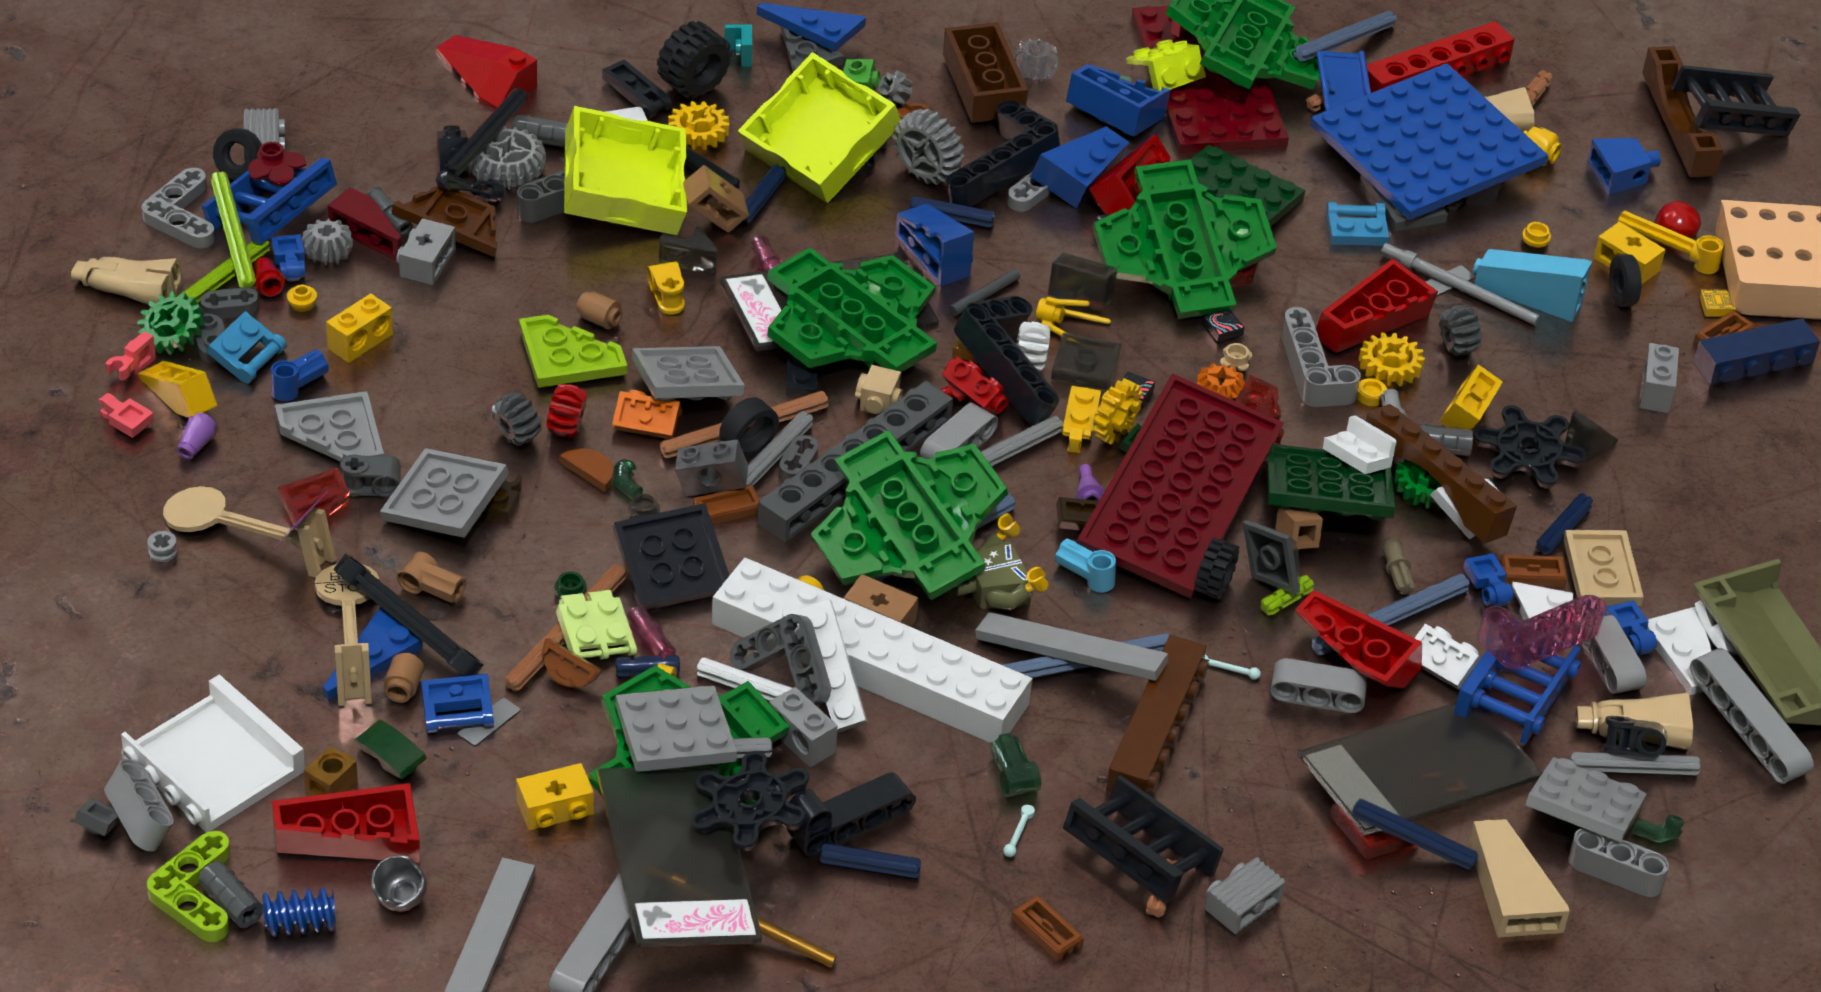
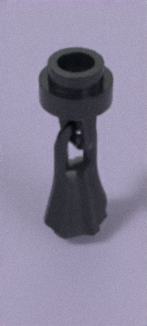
[435,170,504,203]

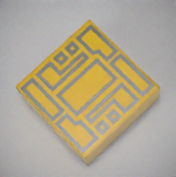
[1699,290,1736,317]

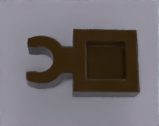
[481,475,522,521]

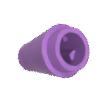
[176,413,217,460]

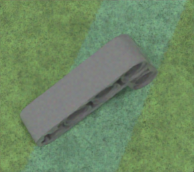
[1281,307,1361,407]

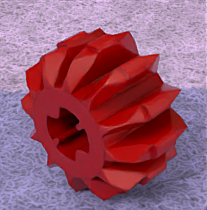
[546,383,587,437]

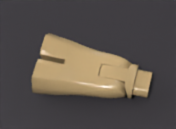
[1485,87,1534,132]
[71,257,183,305]
[1575,692,1693,751]

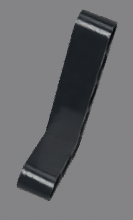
[946,100,1060,207]
[954,296,1060,425]

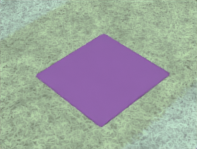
[274,492,327,548]

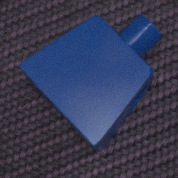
[1587,138,1661,194]

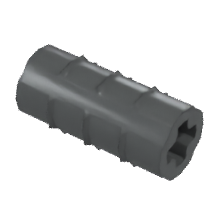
[511,114,568,148]
[1418,424,1473,457]
[199,861,263,928]

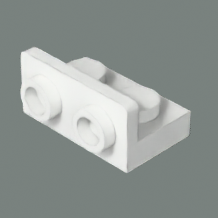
[1323,415,1396,474]
[1415,624,1480,690]

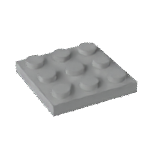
[631,346,745,401]
[380,448,509,538]
[615,686,737,772]
[1525,757,1647,843]

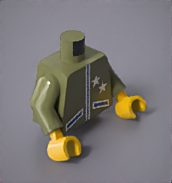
[952,513,1048,611]

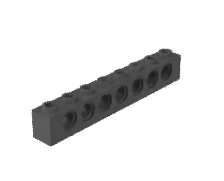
[757,381,953,543]

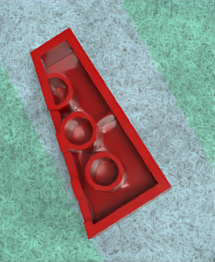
[1316,258,1438,353]
[271,783,420,863]

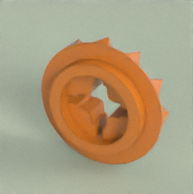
[1197,363,1245,399]

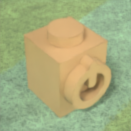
[855,365,903,415]

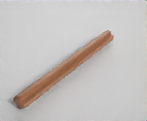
[660,391,829,459]
[505,564,627,692]

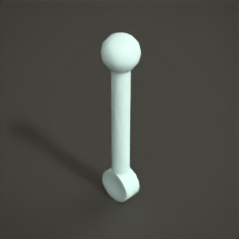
[1205,654,1261,680]
[1003,805,1035,857]

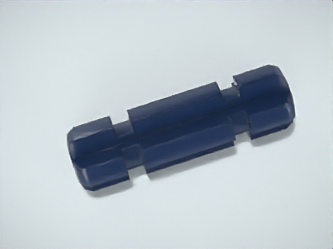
[616,655,680,677]

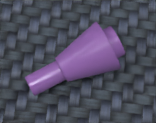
[1076,464,1105,501]

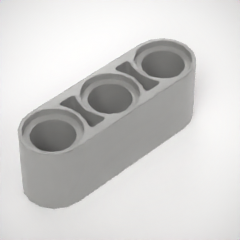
[920,403,998,459]
[1578,615,1647,694]
[1270,658,1367,713]
[104,759,174,851]
[1568,828,1669,897]

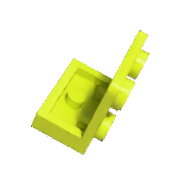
[1126,40,1206,91]

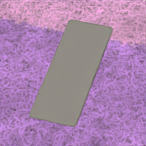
[1425,265,1475,295]
[458,698,521,745]

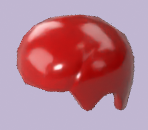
[1654,201,1701,238]

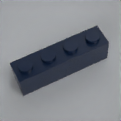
[1693,318,1820,385]

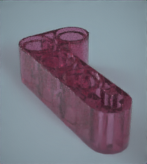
[1477,595,1606,669]

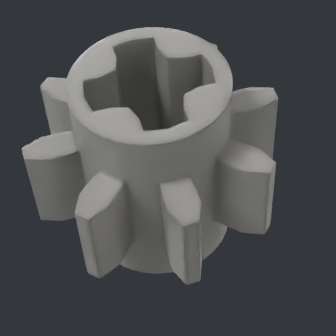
[878,70,913,105]

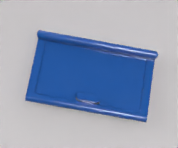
[1316,51,1371,111]

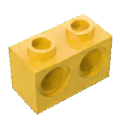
[326,293,393,363]
[1439,364,1503,430]

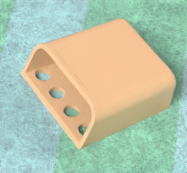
[1716,200,1821,320]

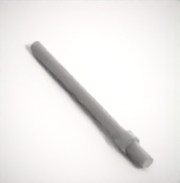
[1381,243,1540,326]

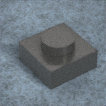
[74,798,120,836]

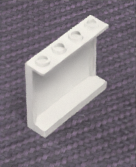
[121,674,305,832]

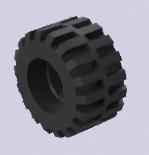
[657,21,732,99]

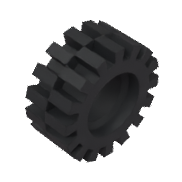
[1195,537,1240,600]

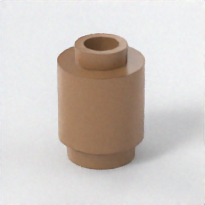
[576,291,623,329]
[384,653,424,703]

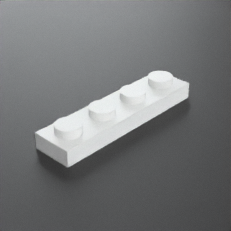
[799,599,868,733]

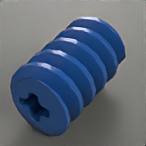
[262,888,336,937]

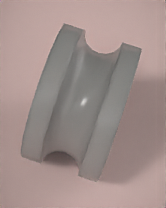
[147,531,177,563]

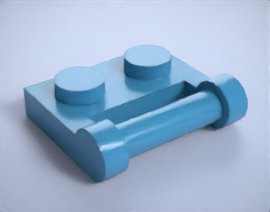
[1326,202,1389,246]
[206,311,287,384]

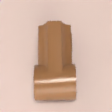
[397,552,466,603]

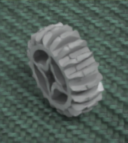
[892,108,965,185]
[470,126,546,191]

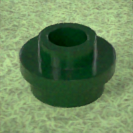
[554,571,587,599]

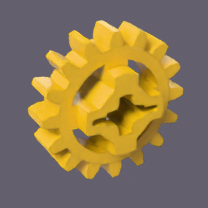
[668,101,729,150]
[1358,332,1425,386]
[1093,378,1143,445]

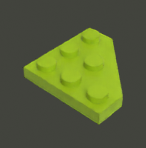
[519,315,628,388]

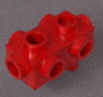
[941,356,1009,415]

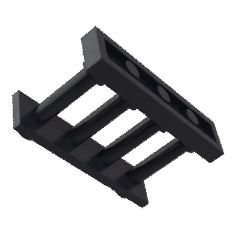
[1670,65,1801,137]
[1063,775,1224,904]

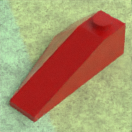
[1296,590,1422,688]

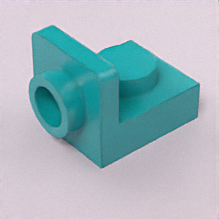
[724,24,752,67]

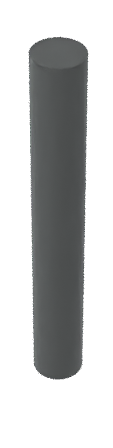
[949,269,1020,316]

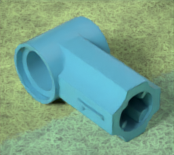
[1055,538,1116,593]

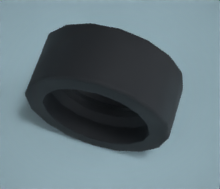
[719,397,779,458]

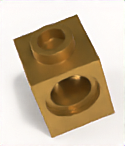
[304,746,358,796]

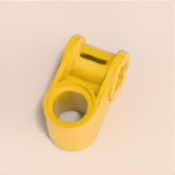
[647,261,685,315]

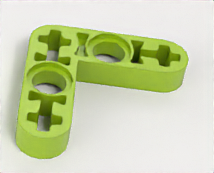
[146,831,230,942]

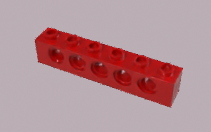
[1366,21,1515,93]

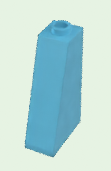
[1472,249,1592,322]

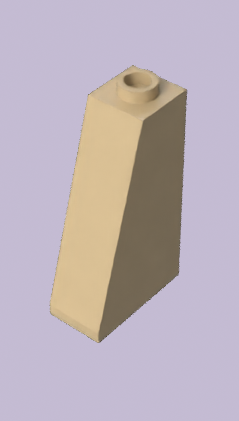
[1468,819,1570,938]

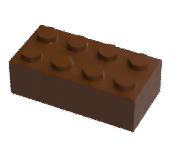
[943,22,1028,123]

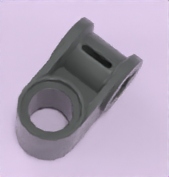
[340,454,401,497]

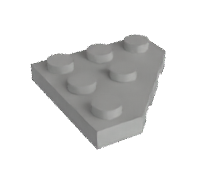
[275,391,384,467]

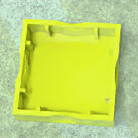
[737,52,901,204]
[564,106,687,235]

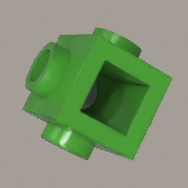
[842,59,881,91]

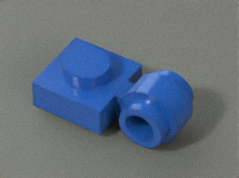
[271,234,305,282]
[1463,554,1513,608]
[1604,600,1657,656]

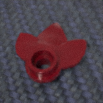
[248,142,306,186]

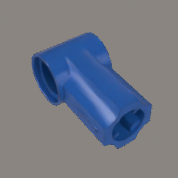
[271,349,329,401]

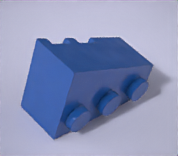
[1066,64,1171,136]
[1030,126,1129,209]
[895,203,974,287]

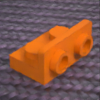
[612,390,682,439]

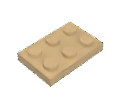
[1563,530,1644,606]

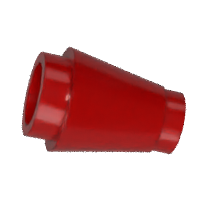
[254,257,285,297]

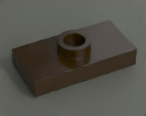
[1056,497,1099,531]

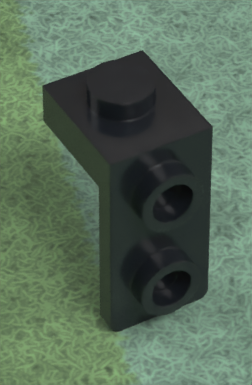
[437,125,469,172]

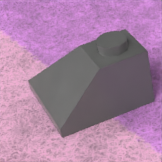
[1242,520,1301,594]

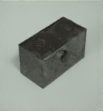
[1048,252,1118,310]

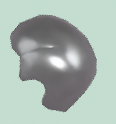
[371,855,427,912]

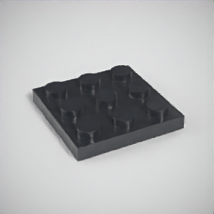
[613,503,730,612]

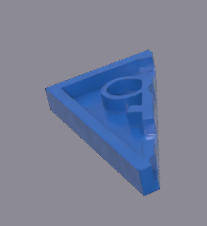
[756,3,866,51]
[323,607,423,700]

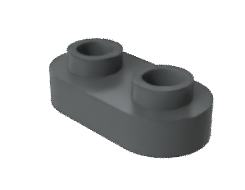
[194,313,225,363]

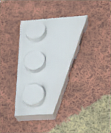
[1647,607,1712,695]

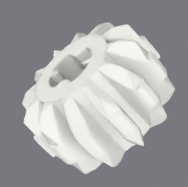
[1016,321,1050,373]

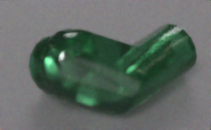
[613,459,643,500]
[1632,815,1684,843]

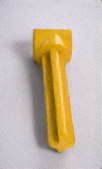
[1618,211,1724,274]

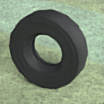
[213,128,262,180]
[1609,254,1642,307]

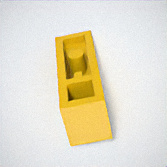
[138,361,218,418]

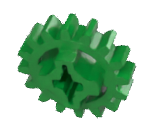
[137,291,205,355]
[1394,459,1442,508]

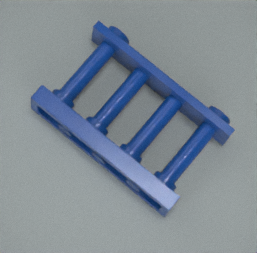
[202,158,337,245]
[1454,617,1582,745]

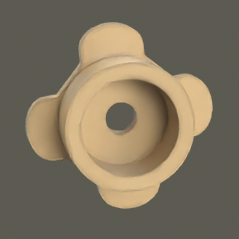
[1220,343,1252,371]

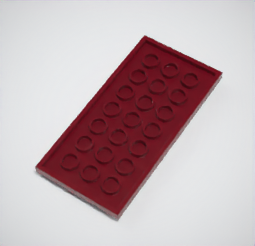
[1131,6,1289,153]
[1077,373,1284,599]

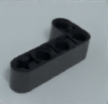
[787,772,916,857]

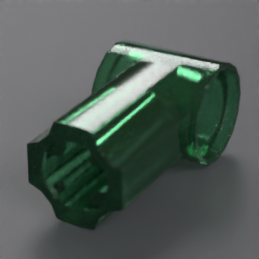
[990,733,1041,798]

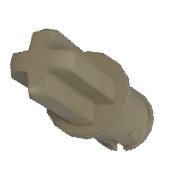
[1382,539,1414,595]

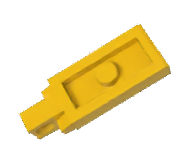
[1062,386,1101,454]

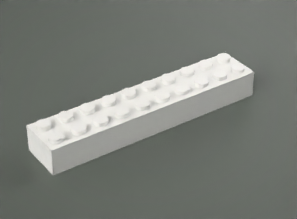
[712,557,1032,747]

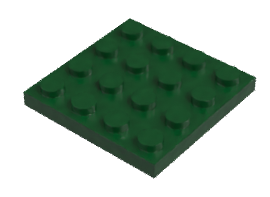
[1191,145,1305,227]
[1266,444,1395,520]

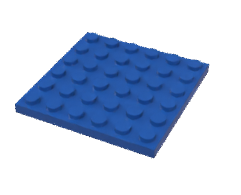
[1310,63,1548,220]

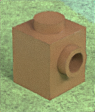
[1275,507,1323,549]

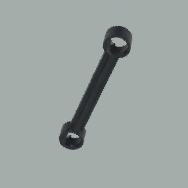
[333,553,484,676]

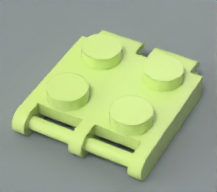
[556,590,637,659]

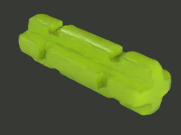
[1260,575,1314,616]

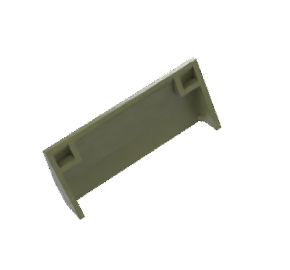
[1693,559,1821,725]

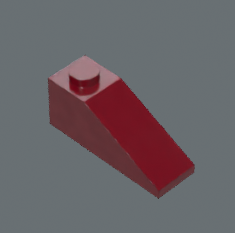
[328,187,402,261]

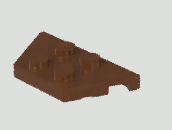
[391,186,497,257]

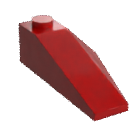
[436,35,537,109]
[1089,134,1171,215]

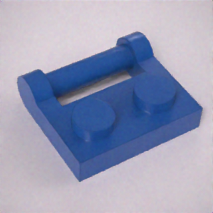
[421,673,494,734]

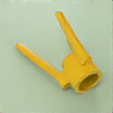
[1036,296,1111,350]

